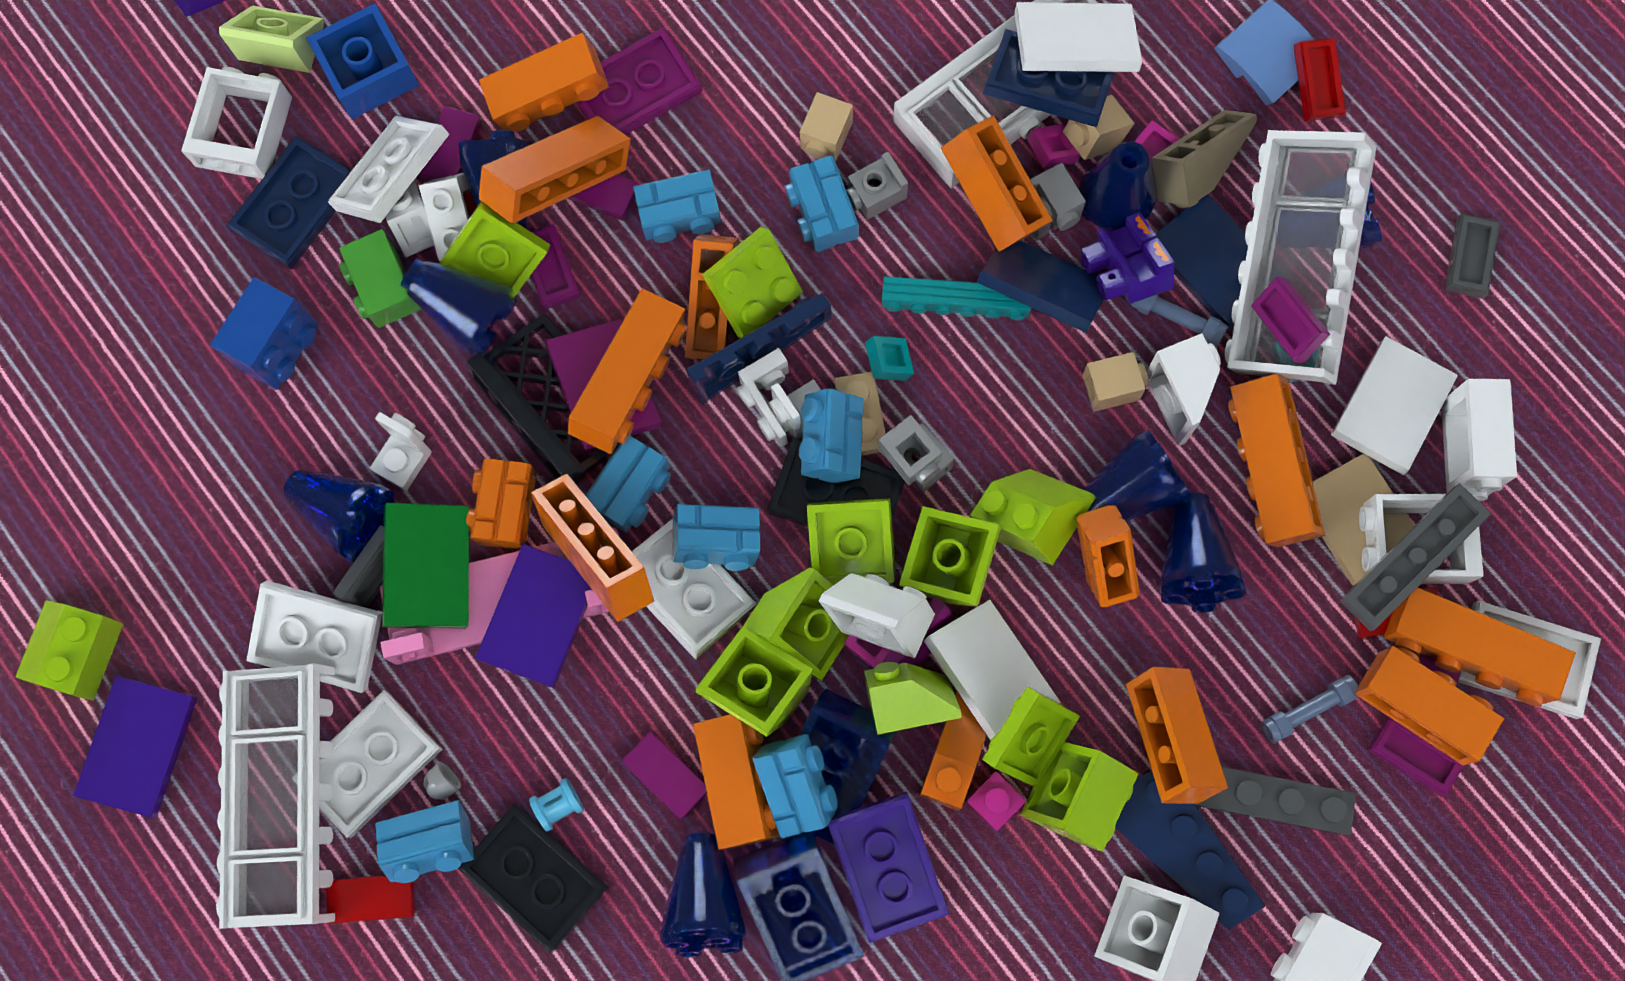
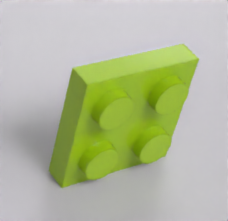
[439,201,550,307]
[702,227,803,338]
[807,498,896,585]
[982,686,1080,788]

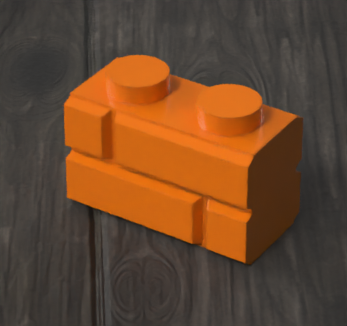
[466,458,537,550]
[1076,505,1140,607]

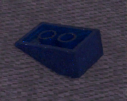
[800,688,898,845]
[733,831,864,981]

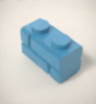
[784,156,859,252]
[633,169,722,243]
[799,389,863,483]
[585,436,671,533]
[673,504,760,571]
[752,734,837,838]
[375,800,474,883]

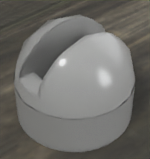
[424,762,461,800]

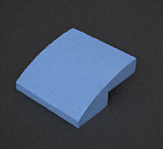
[1214,0,1315,106]

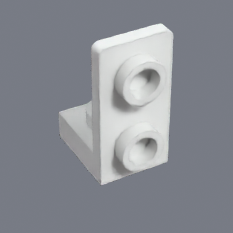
[419,172,471,261]
[386,179,434,257]
[736,348,789,447]
[769,379,821,438]
[369,412,432,492]

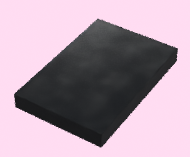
[767,437,905,527]
[458,803,609,953]

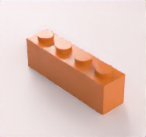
[479,116,631,224]
[568,288,687,455]
[1228,373,1326,547]
[531,474,655,622]
[1384,587,1576,707]

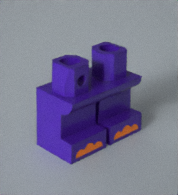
[1081,212,1174,304]

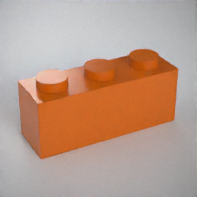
[479,32,609,133]
[940,116,1053,252]
[1354,646,1504,766]
[1126,667,1228,804]
[693,714,780,850]

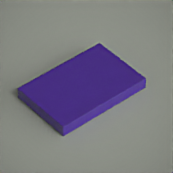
[475,544,592,689]
[73,676,197,818]
[828,791,949,943]

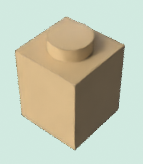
[799,92,853,161]
[1062,95,1134,160]
[1082,352,1148,412]

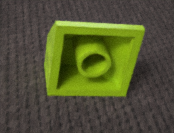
[743,568,850,681]
[864,662,962,735]

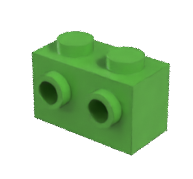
[339,229,421,328]

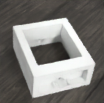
[181,67,292,179]
[1441,379,1517,501]
[1359,494,1483,584]

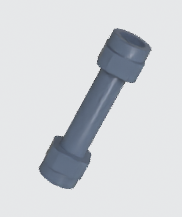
[1130,294,1228,347]
[1260,675,1359,744]

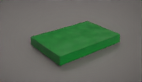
[382,503,469,629]

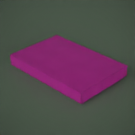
[576,27,702,135]
[546,319,661,450]

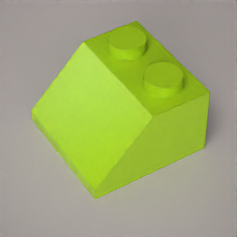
[970,469,1096,566]
[899,506,1002,607]
[15,600,123,701]
[695,626,813,737]
[1020,742,1139,852]

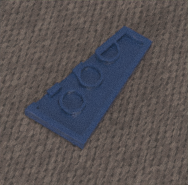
[686,293,832,405]
[1115,769,1265,930]

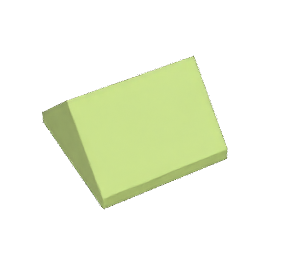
[219,5,324,73]

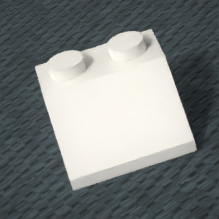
[1147,333,1221,446]
[819,573,935,659]
[1095,875,1220,981]
[1271,913,1382,981]

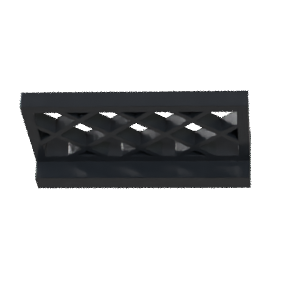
[467,314,641,485]

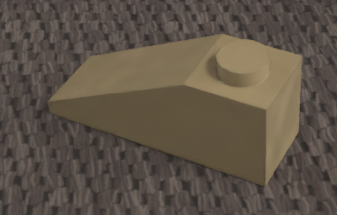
[1152,110,1257,208]

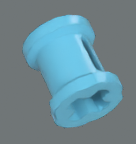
[529,778,584,832]

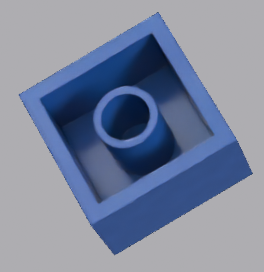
[306,3,420,120]
[210,277,319,390]

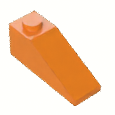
[685,234,739,360]
[919,691,987,811]

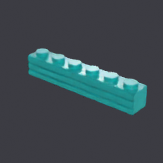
[882,277,1031,320]

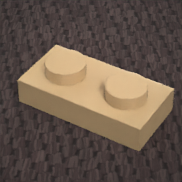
[834,372,886,456]

